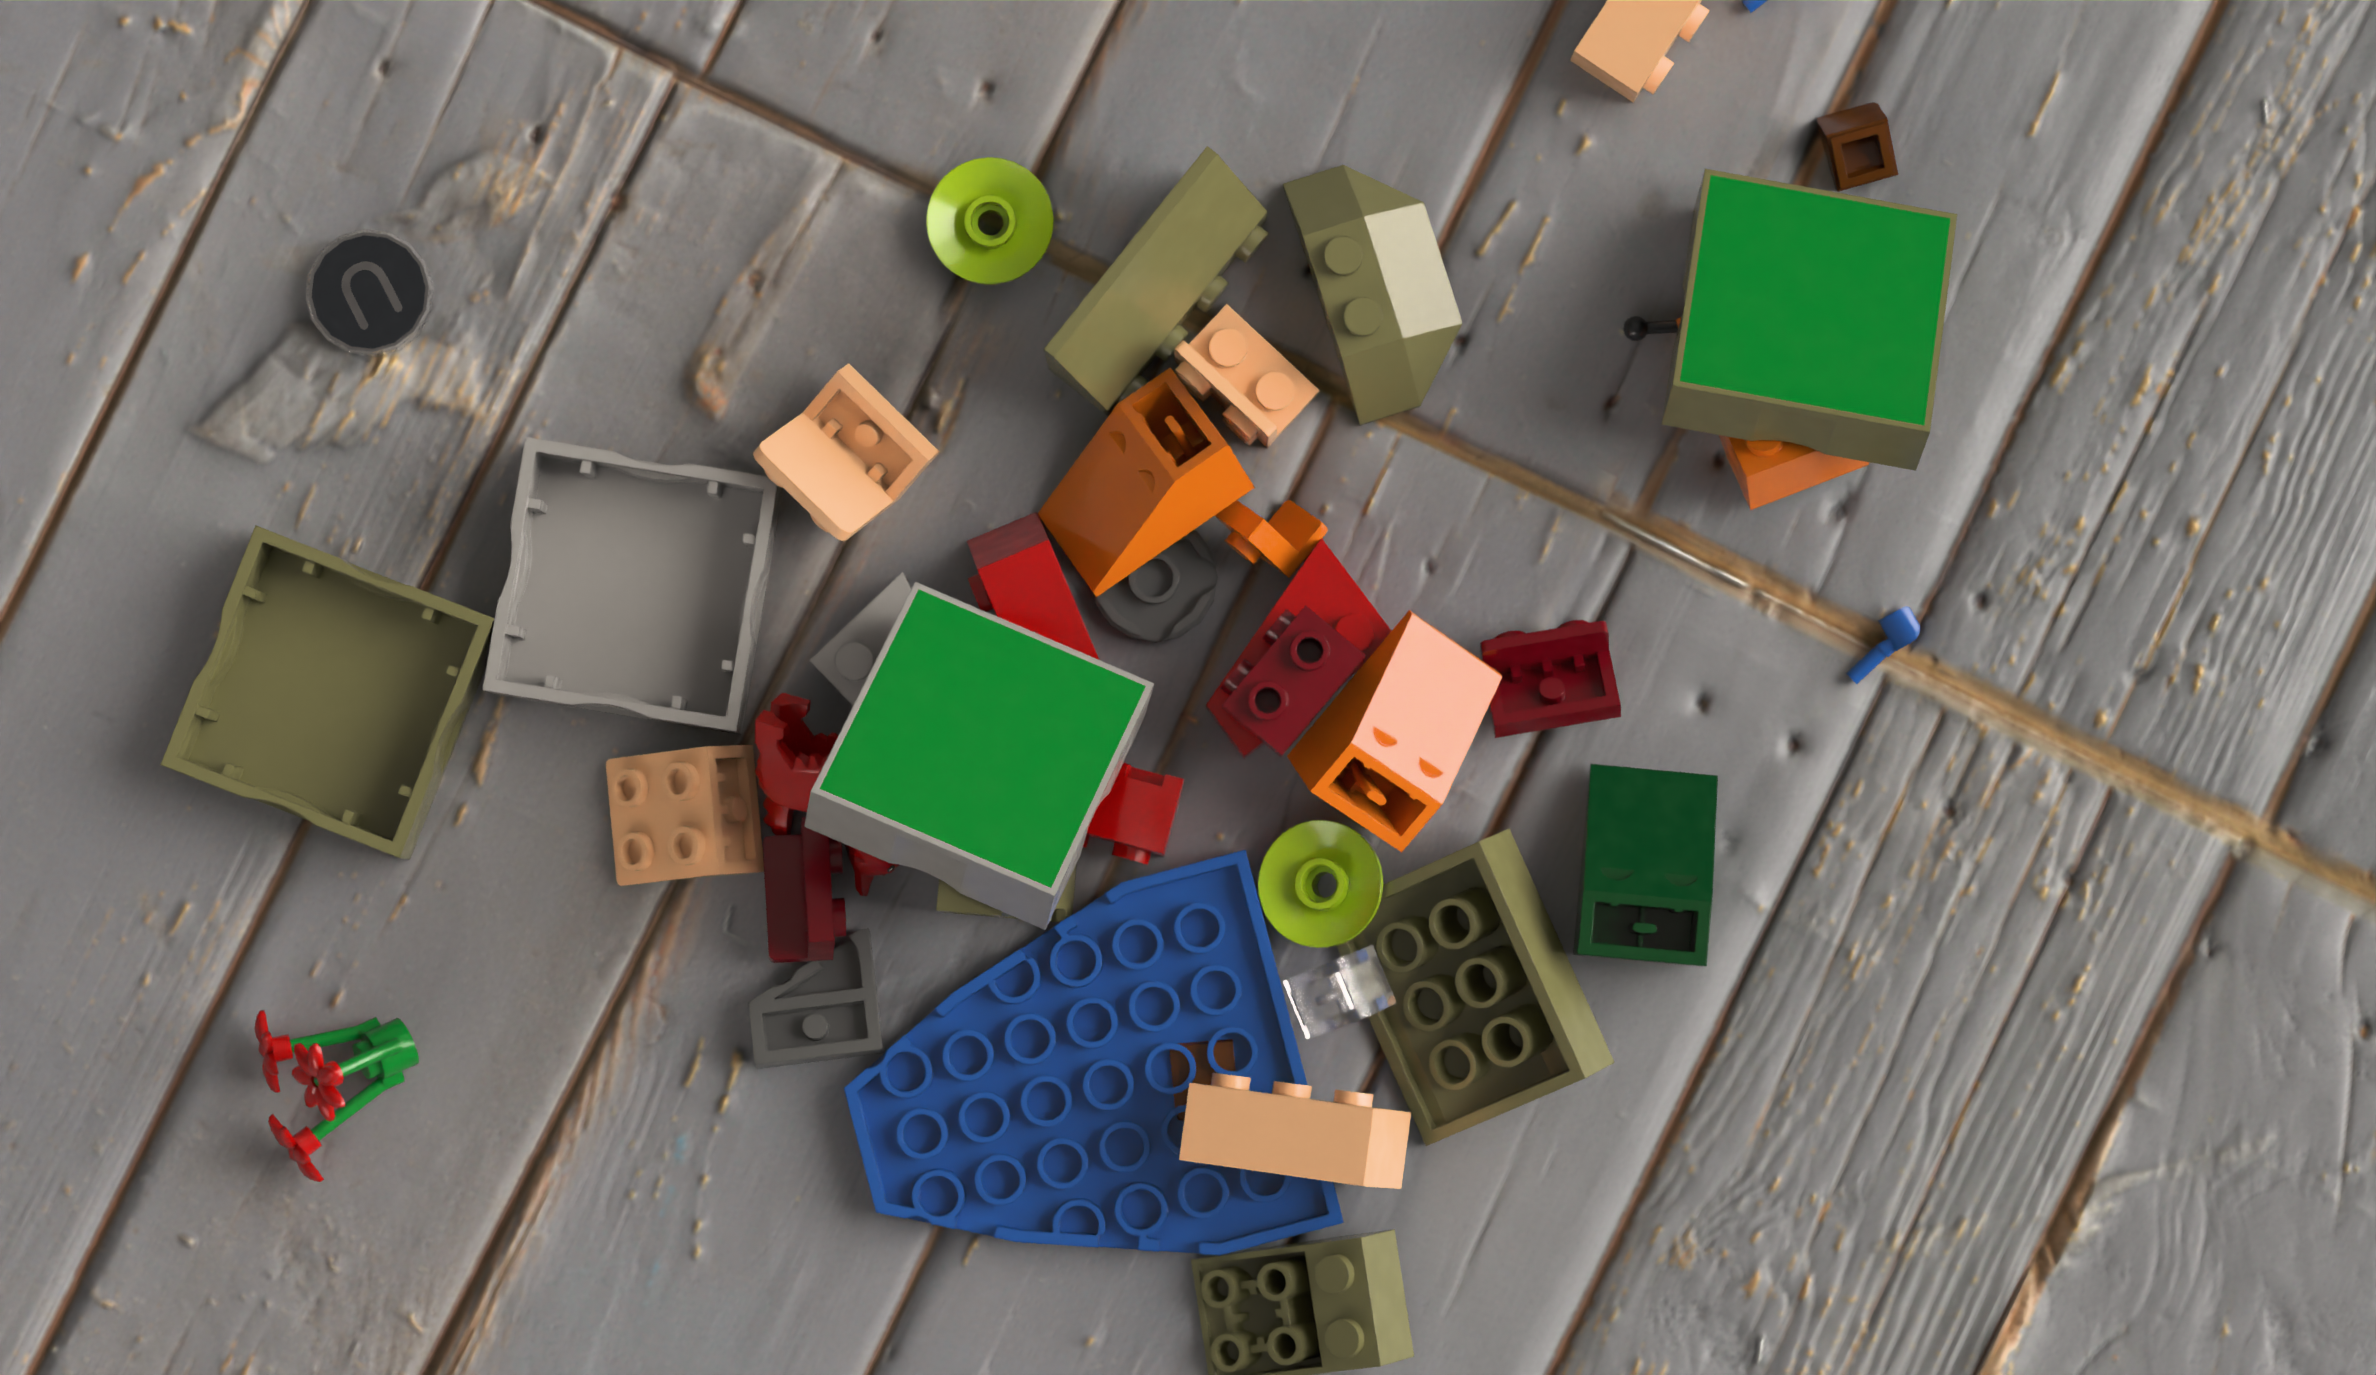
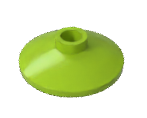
[926,157,1054,285]
[1258,820,1383,948]

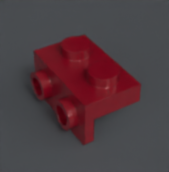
[1480,620,1621,738]
[762,817,846,963]

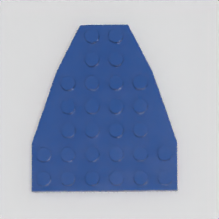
[844,850,1344,1256]

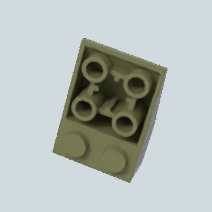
[1191,1229,1414,1375]

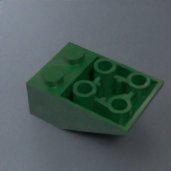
[1573,764,1718,967]

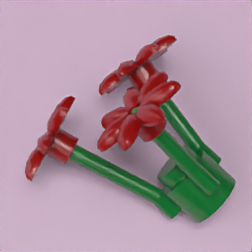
[254,1010,419,1182]

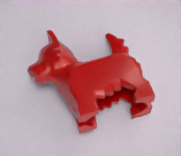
[755,693,899,896]

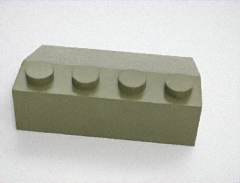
[1044,146,1269,416]
[1336,829,1615,1146]

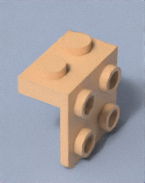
[753,363,940,541]

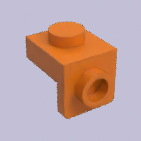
[1215,500,1328,578]

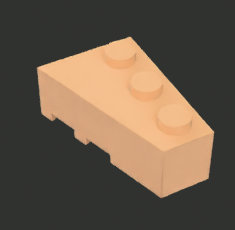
[1570,0,1710,103]
[1179,1073,1411,1189]

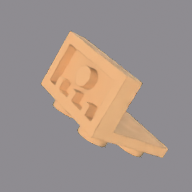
[1174,304,1320,448]
[606,745,764,886]

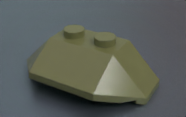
[1283,165,1463,426]

